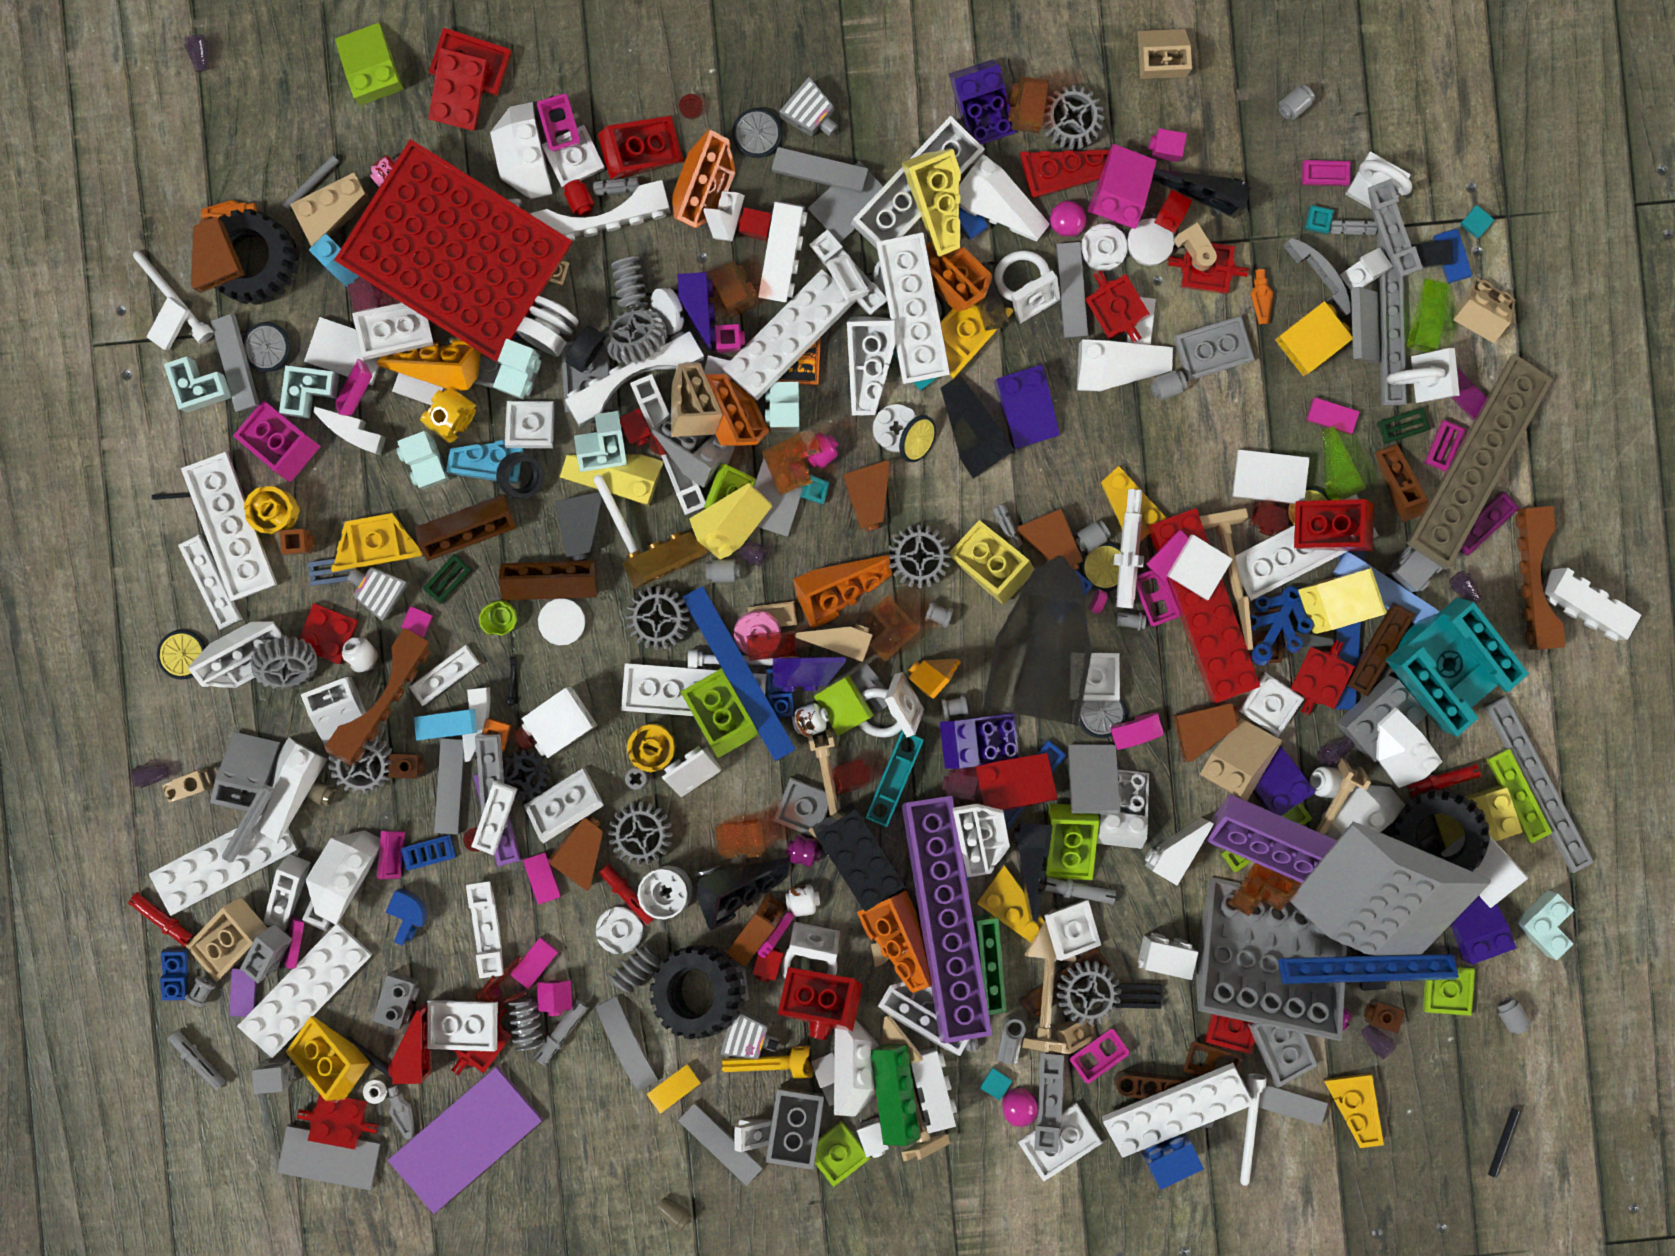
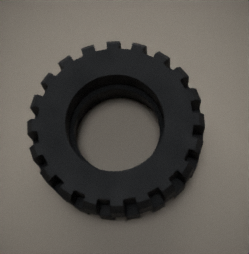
[215,209,299,305]
[1393,788,1490,872]
[650,945,746,1039]

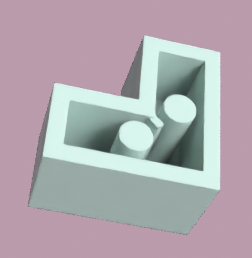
[493,339,541,400]
[164,356,231,413]
[279,365,340,419]
[765,382,799,432]
[574,411,627,472]
[396,431,450,490]
[1514,890,1574,960]

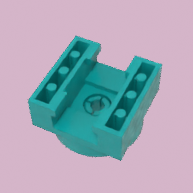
[1385,597,1529,737]

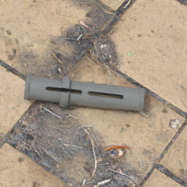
[1043,876,1116,905]
[534,999,589,1066]
[167,1029,227,1091]

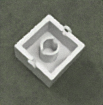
[1138,933,1198,980]

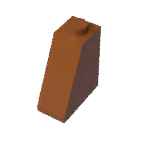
[191,216,245,293]
[843,460,890,532]
[1016,509,1083,573]
[1173,702,1239,762]
[548,815,603,891]
[726,892,787,966]

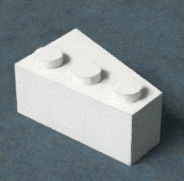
[911,1047,957,1134]

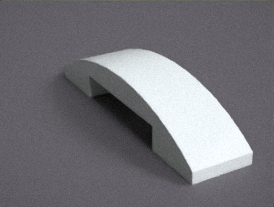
[809,229,887,316]
[466,881,503,979]

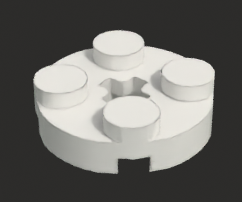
[873,404,917,452]

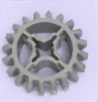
[1040,85,1104,150]
[603,307,667,365]
[888,525,952,589]
[625,586,690,650]
[250,636,318,690]
[328,734,392,795]
[608,801,673,866]
[1057,960,1121,1026]

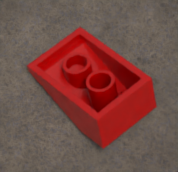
[598,116,684,180]
[1294,499,1374,551]
[976,753,1058,812]
[777,967,863,1032]
[388,1003,431,1084]

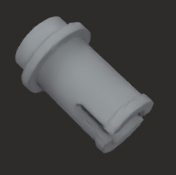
[1116,611,1146,631]

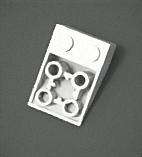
[301,677,366,755]
[662,746,722,797]
[1097,769,1149,849]

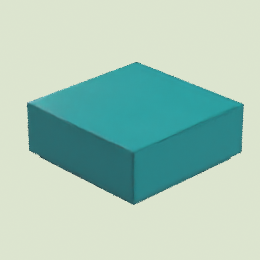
[1304,205,1334,235]
[1460,205,1495,239]
[800,475,830,505]
[979,1067,1012,1101]

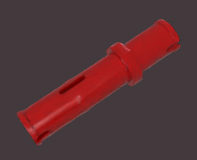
[1407,763,1481,798]
[598,863,654,925]
[127,892,194,947]

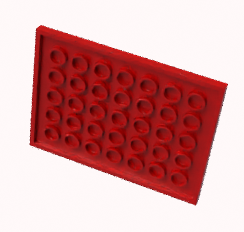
[334,139,573,363]

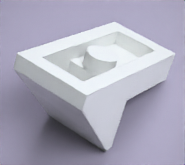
[703,191,744,241]
[1340,248,1393,292]
[811,1052,835,1106]
[735,1119,772,1152]

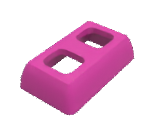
[537,94,580,152]
[335,358,372,416]
[1136,570,1180,626]
[1070,1029,1130,1084]

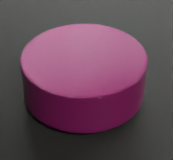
[1089,589,1108,614]

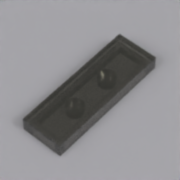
[976,262,1009,331]

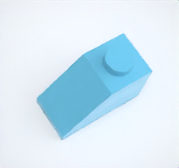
[309,233,360,289]

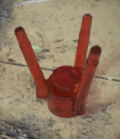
[476,956,526,1008]

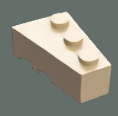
[290,173,371,247]
[671,363,723,437]

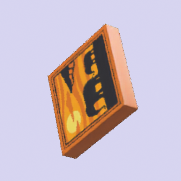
[776,338,821,386]

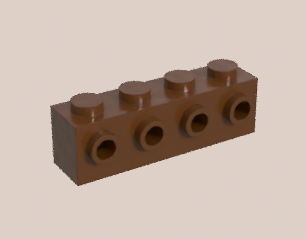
[415,494,516,561]
[498,560,598,600]

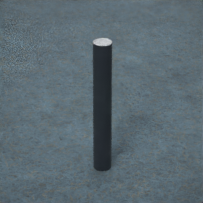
[347,1036,401,1086]
[1488,1108,1521,1178]

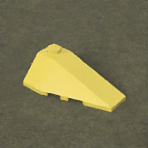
[902,149,961,257]
[560,454,664,506]

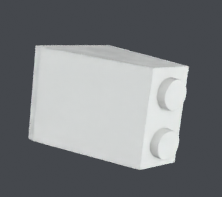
[521,687,598,758]

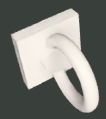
[1345,151,1412,209]
[994,251,1061,324]
[1386,348,1460,403]
[858,672,924,737]
[781,922,840,978]

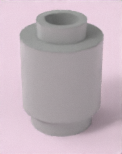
[1279,84,1315,120]
[1150,371,1187,401]
[1075,520,1111,553]
[706,559,741,583]
[1497,997,1531,1034]

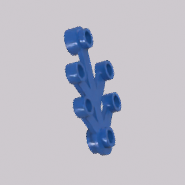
[1250,586,1313,665]

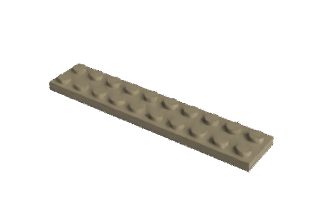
[1406,353,1553,570]

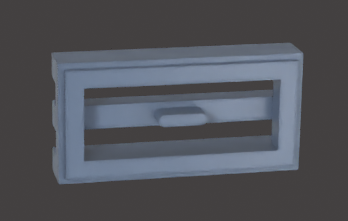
[307,559,358,586]

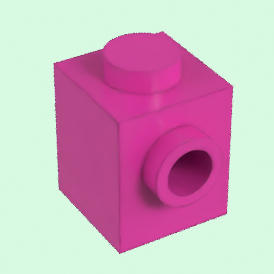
[1148,128,1187,162]
[715,324,745,353]
[537,979,572,1016]

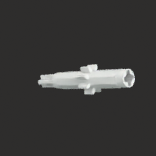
[1114,489,1144,608]

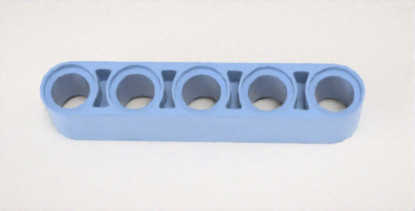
[1333,552,1440,626]

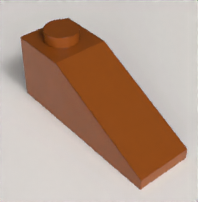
[1375,444,1428,522]

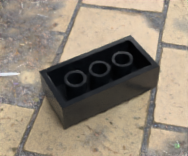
[812,802,905,912]

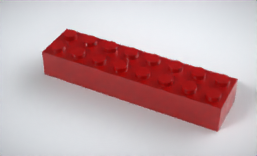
[1147,508,1261,703]

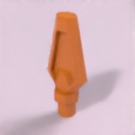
[201,199,257,218]
[1250,269,1273,325]

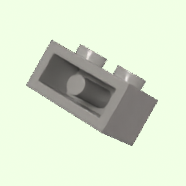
[372,972,420,1029]

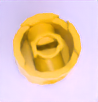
[420,388,476,443]
[244,486,300,535]
[627,723,677,772]

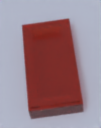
[747,631,797,661]

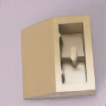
[1138,29,1192,79]
[1453,277,1516,343]

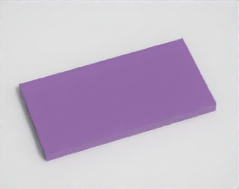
[388,1066,543,1214]

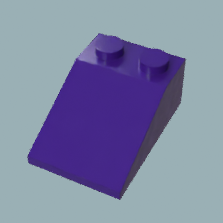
[994,365,1060,449]
[773,657,846,692]
[1253,732,1315,816]
[1450,896,1516,965]

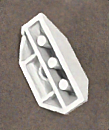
[490,102,553,200]
[188,622,284,688]
[1376,707,1443,788]
[1321,785,1405,840]
[953,804,1010,878]
[306,830,380,925]
[878,982,969,1056]
[834,1020,880,1117]

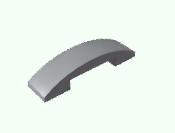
[1368,179,1423,277]
[1283,238,1351,318]
[596,996,659,1091]
[1034,1053,1065,1153]

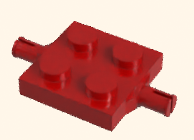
[1167,243,1249,294]
[1085,270,1150,343]
[1290,639,1355,716]
[451,1004,513,1075]
[297,1094,379,1150]

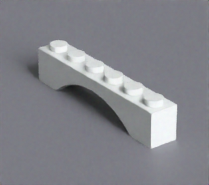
[529,180,671,241]
[565,331,704,428]
[630,374,706,517]

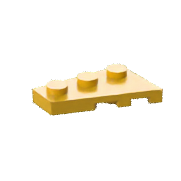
[1100,466,1166,542]
[976,865,1045,943]
[1324,1073,1384,1148]

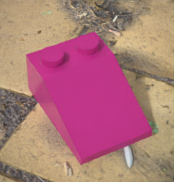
[1087,144,1157,229]
[233,400,321,483]

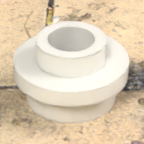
[363,1079,387,1104]

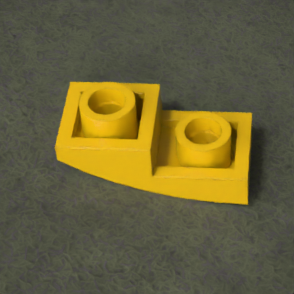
[646,1064,701,1114]

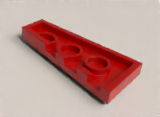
[1019,150,1110,199]

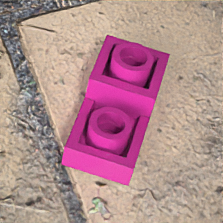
[1111,712,1164,750]

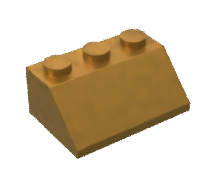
[623,531,708,589]

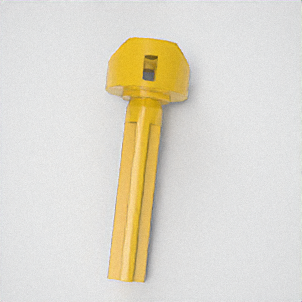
[722,1045,813,1078]

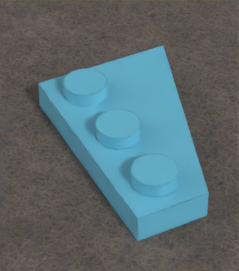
[446,440,524,484]

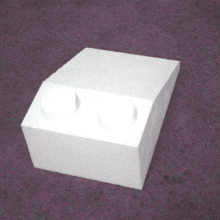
[1145,818,1214,885]

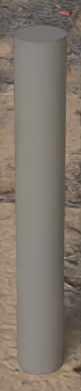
[282,155,339,211]

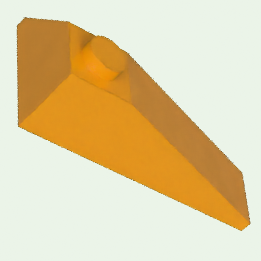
[377,339,481,391]
[907,658,961,699]

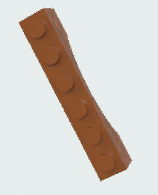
[1515,506,1566,650]
[325,628,431,766]

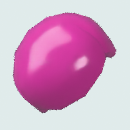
[1050,201,1087,237]
[1002,1088,1038,1127]

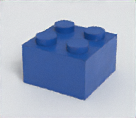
[1141,1133,1204,1190]

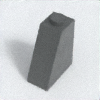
[555,492,604,561]

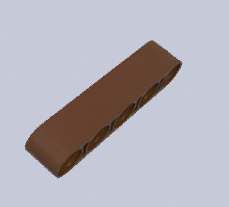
[1114,1071,1194,1099]

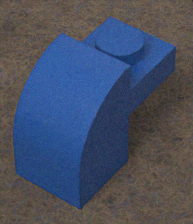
[385,888,427,945]

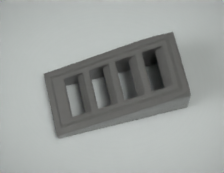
[1283,631,1334,649]

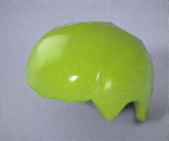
[479,600,517,636]

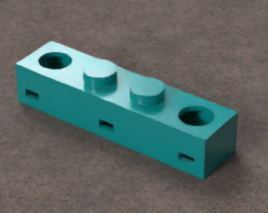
[865,730,924,827]

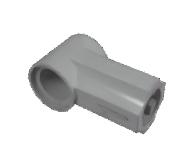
[850,663,888,712]
[997,1013,1026,1064]

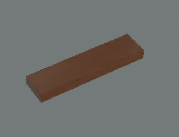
[1346,602,1416,696]
[1019,947,1110,1020]

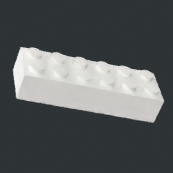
[851,116,985,249]

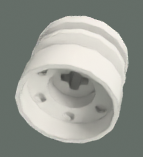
[516,296,579,357]
[637,865,693,920]

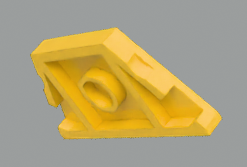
[940,301,1014,379]
[331,513,424,572]

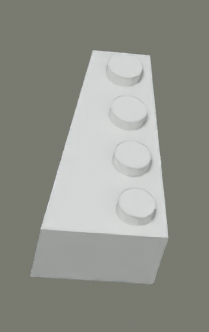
[758,201,807,302]
[1542,568,1641,642]

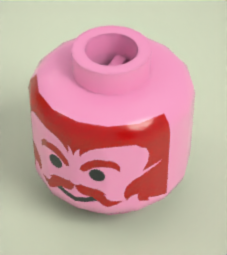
[370,155,398,187]

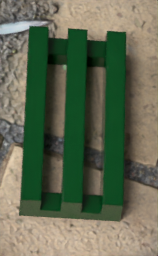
[1377,408,1431,444]
[422,554,473,604]

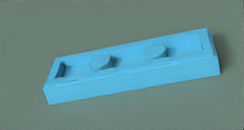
[413,709,478,741]

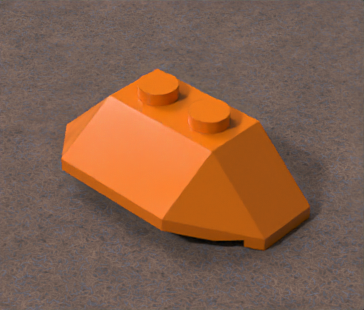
[672,130,735,228]
[925,241,992,312]
[705,374,769,446]

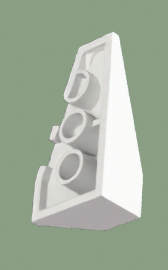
[959,154,1050,242]
[847,316,896,415]
[1077,339,1173,391]
[258,737,327,843]

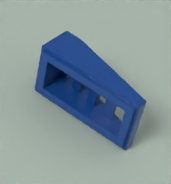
[401,835,456,871]

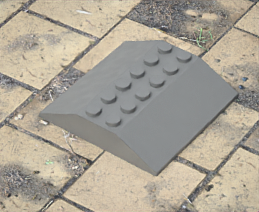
[1289,821,1491,956]
[1196,877,1347,1041]

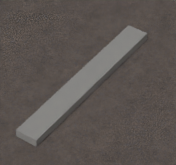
[1377,217,1407,406]
[1483,696,1594,873]

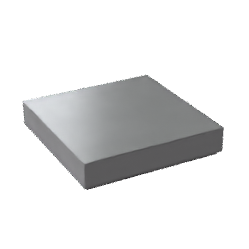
[773,777,829,838]

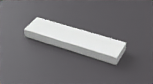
[178,535,243,630]

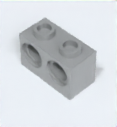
[240,924,292,983]
[252,1058,298,1094]

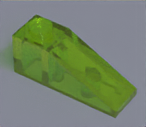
[1406,279,1448,353]
[1323,426,1366,500]

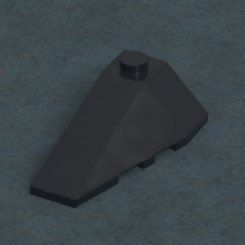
[1152,169,1251,219]
[940,375,1014,479]
[1012,823,1053,922]
[696,857,790,931]

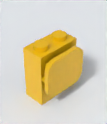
[1274,301,1353,376]

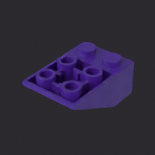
[949,59,1016,144]
[677,272,716,351]
[940,713,1019,769]

